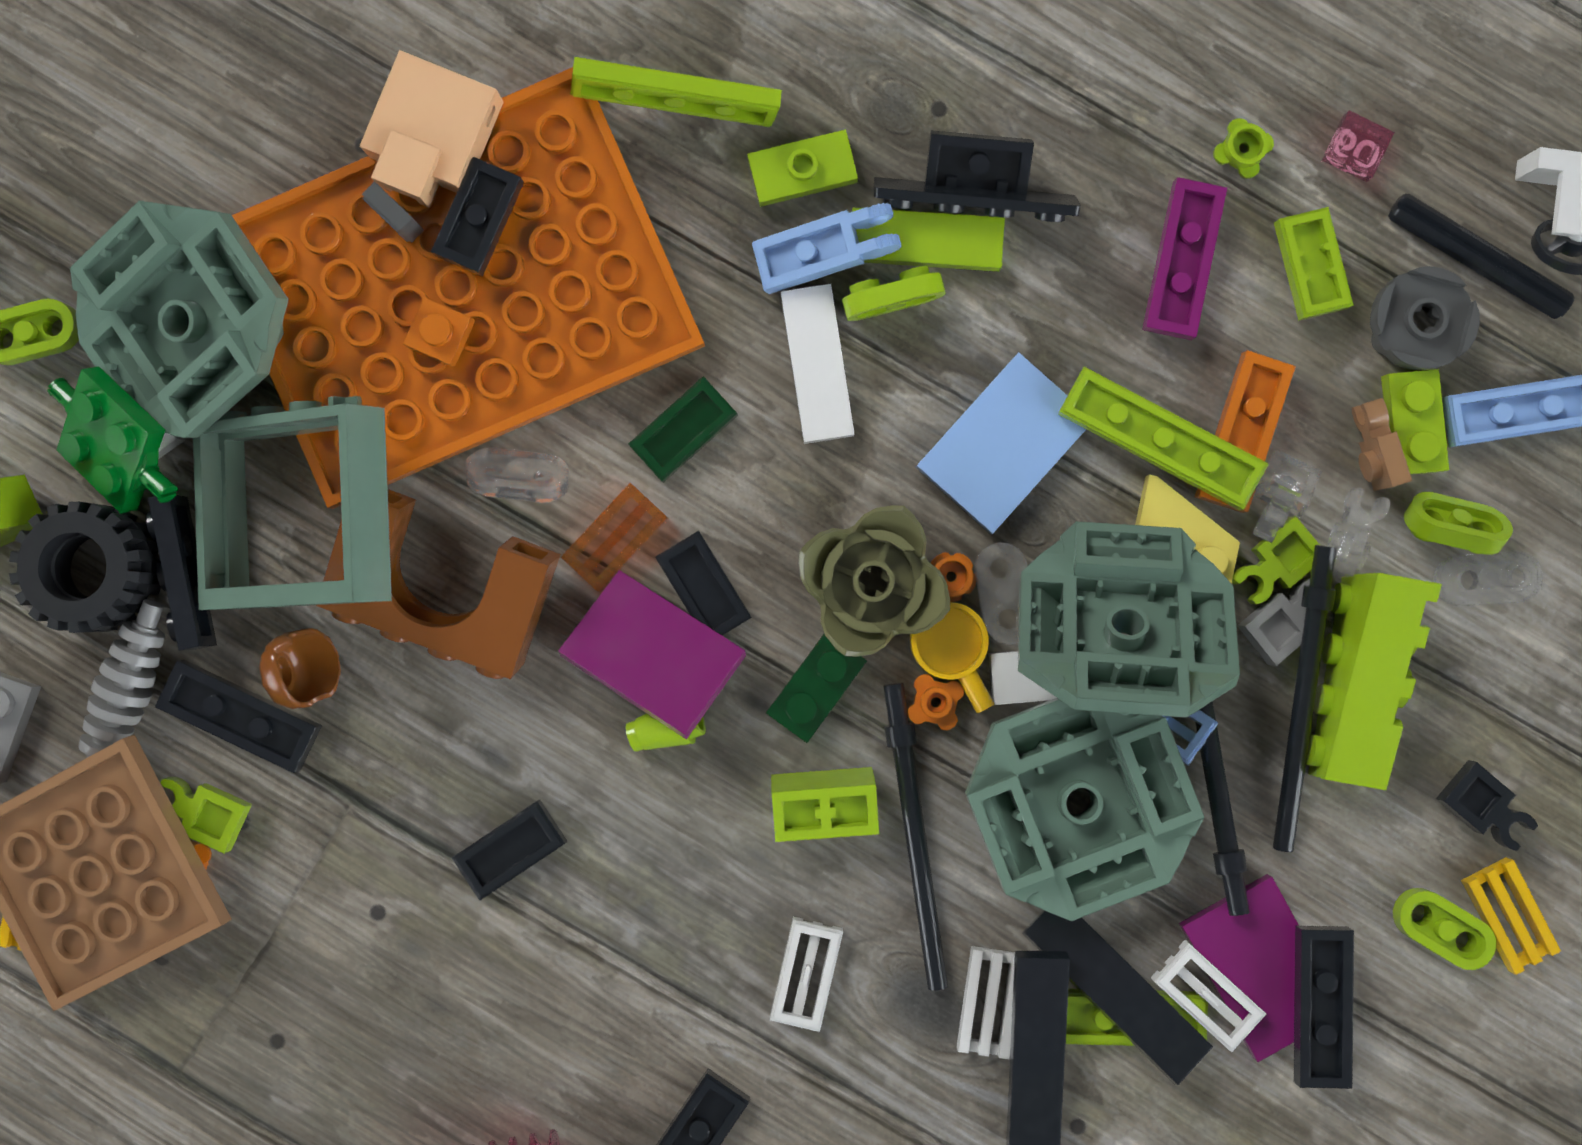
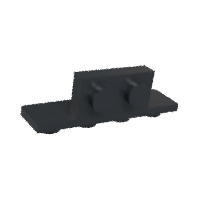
[873,130,1081,222]

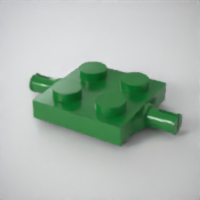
[47,366,178,514]

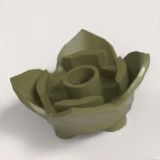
[798,505,950,657]

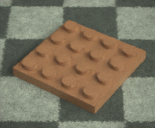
[0,734,232,1011]

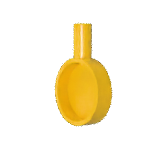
[910,602,995,713]

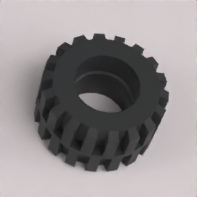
[9,501,161,633]

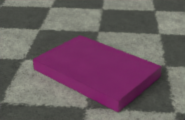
[558,570,746,739]
[1178,874,1299,1062]

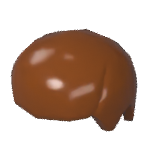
[259,628,341,709]

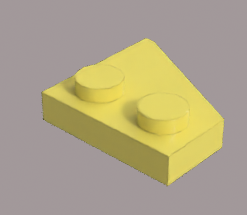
[1135,475,1240,583]

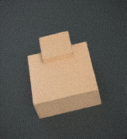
[359,50,504,208]

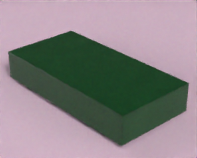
[628,376,738,483]

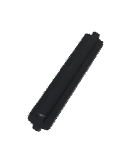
[1388,193,1575,319]

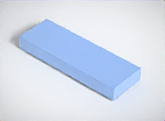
[1442,375,1582,448]

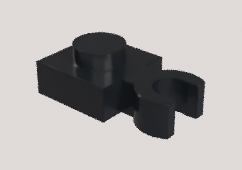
[1436,760,1538,851]

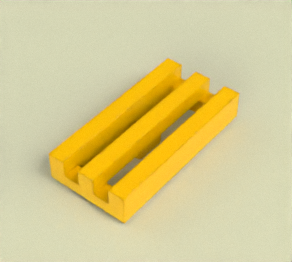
[1461,857,1561,975]

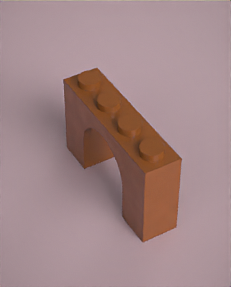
[316,489,561,680]

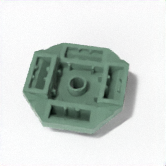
[70,201,289,438]
[1018,521,1240,718]
[965,698,1205,921]

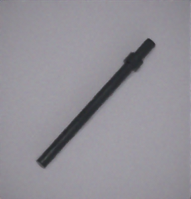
[1273,545,1337,852]
[883,683,948,991]
[1195,701,1250,916]

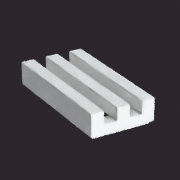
[770,916,843,1032]
[1151,940,1266,1052]
[957,946,1015,1060]

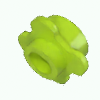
[1213,118,1274,179]

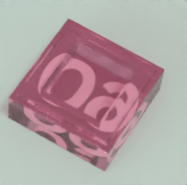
[1322,110,1395,182]

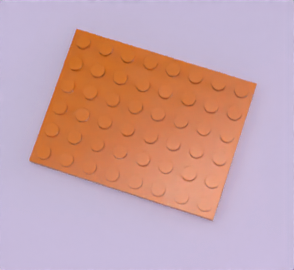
[232,67,705,509]

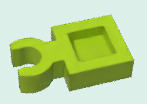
[1232,516,1320,604]
[160,777,252,854]

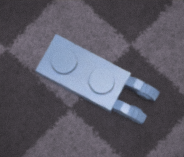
[752,203,901,294]

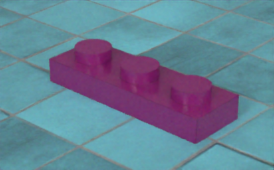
[1142,177,1227,341]

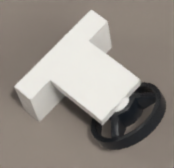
[1515,147,1582,275]

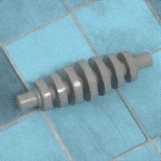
[78,599,165,758]

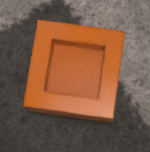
[403,297,475,368]

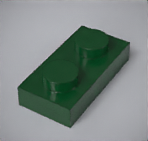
[766,633,867,743]

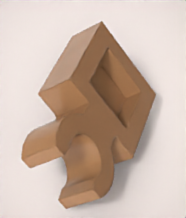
[1351,398,1412,491]

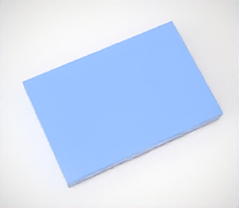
[916,352,1086,534]

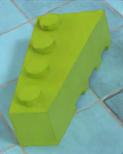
[1306,573,1442,790]

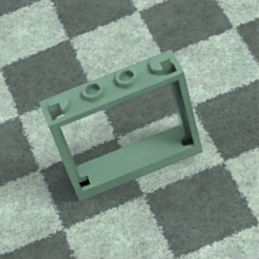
[193,396,392,610]

